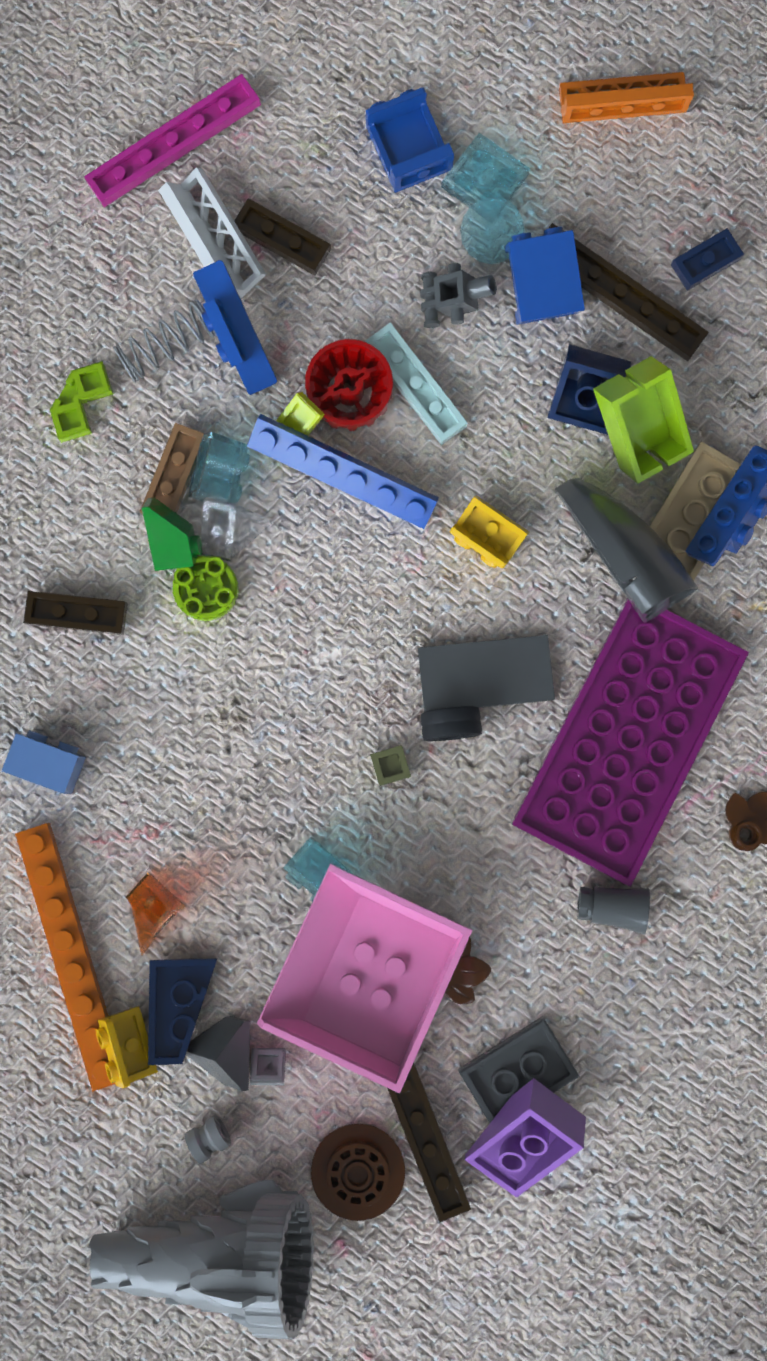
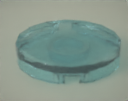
[460,196,524,264]

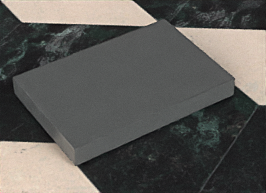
[458,1016,580,1123]

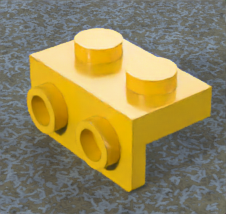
[449,495,529,569]
[96,1006,158,1088]

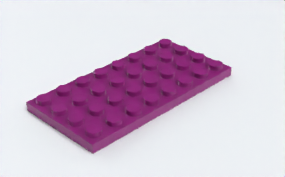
[511,598,749,887]

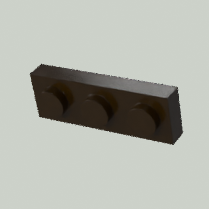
[234,198,331,276]
[23,591,128,635]

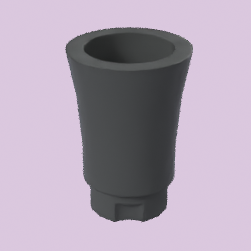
[577,886,650,935]

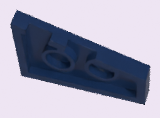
[148,958,217,1065]

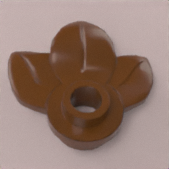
[725,791,767,851]
[445,937,491,1004]

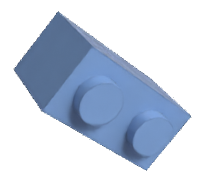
[2,730,86,794]

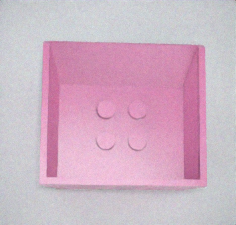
[257,864,473,1094]

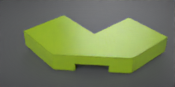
[50,361,113,443]

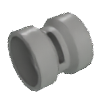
[185,1115,231,1164]

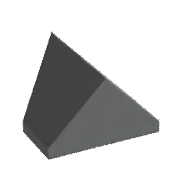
[186,1016,250,1091]

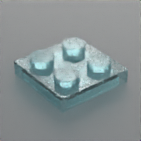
[441,133,530,223]

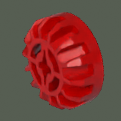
[305,339,393,431]

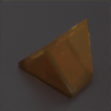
[126,873,186,956]

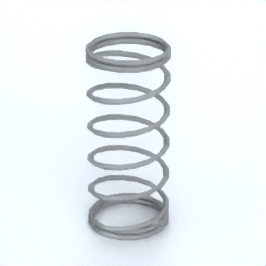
[113,299,217,383]

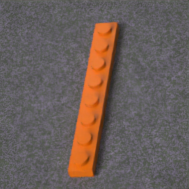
[15,823,115,1092]

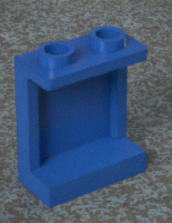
[366,87,454,193]
[504,227,585,325]

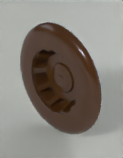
[311,1124,405,1221]

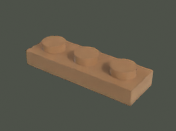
[140,423,207,515]

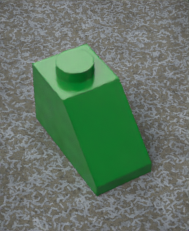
[142,497,202,571]

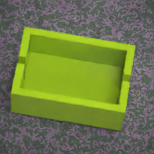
[593,356,694,484]

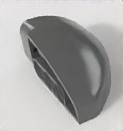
[555,478,698,623]

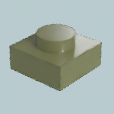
[370,745,411,786]

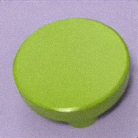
[172,556,239,621]

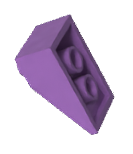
[464,1078,586,1198]

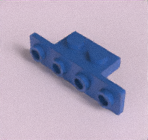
[193,260,277,395]
[686,446,767,566]

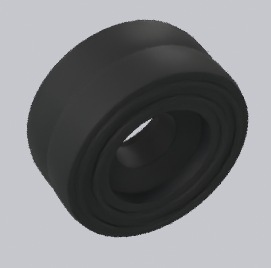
[420,706,482,741]

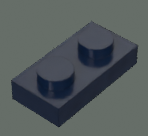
[671,228,744,291]

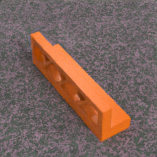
[559,72,694,123]

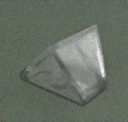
[200,497,274,562]

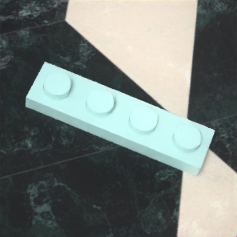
[365,322,468,445]

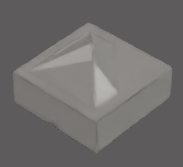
[250,1048,286,1086]

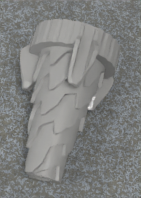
[89,1180,314,1340]

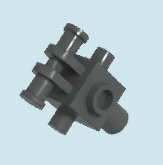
[420,263,497,328]

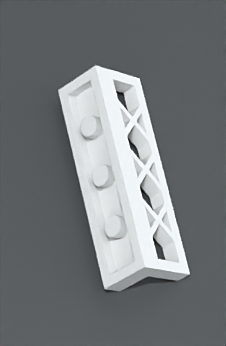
[159,167,266,299]

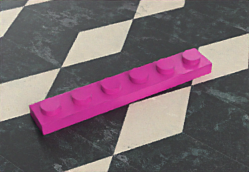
[84,74,261,207]

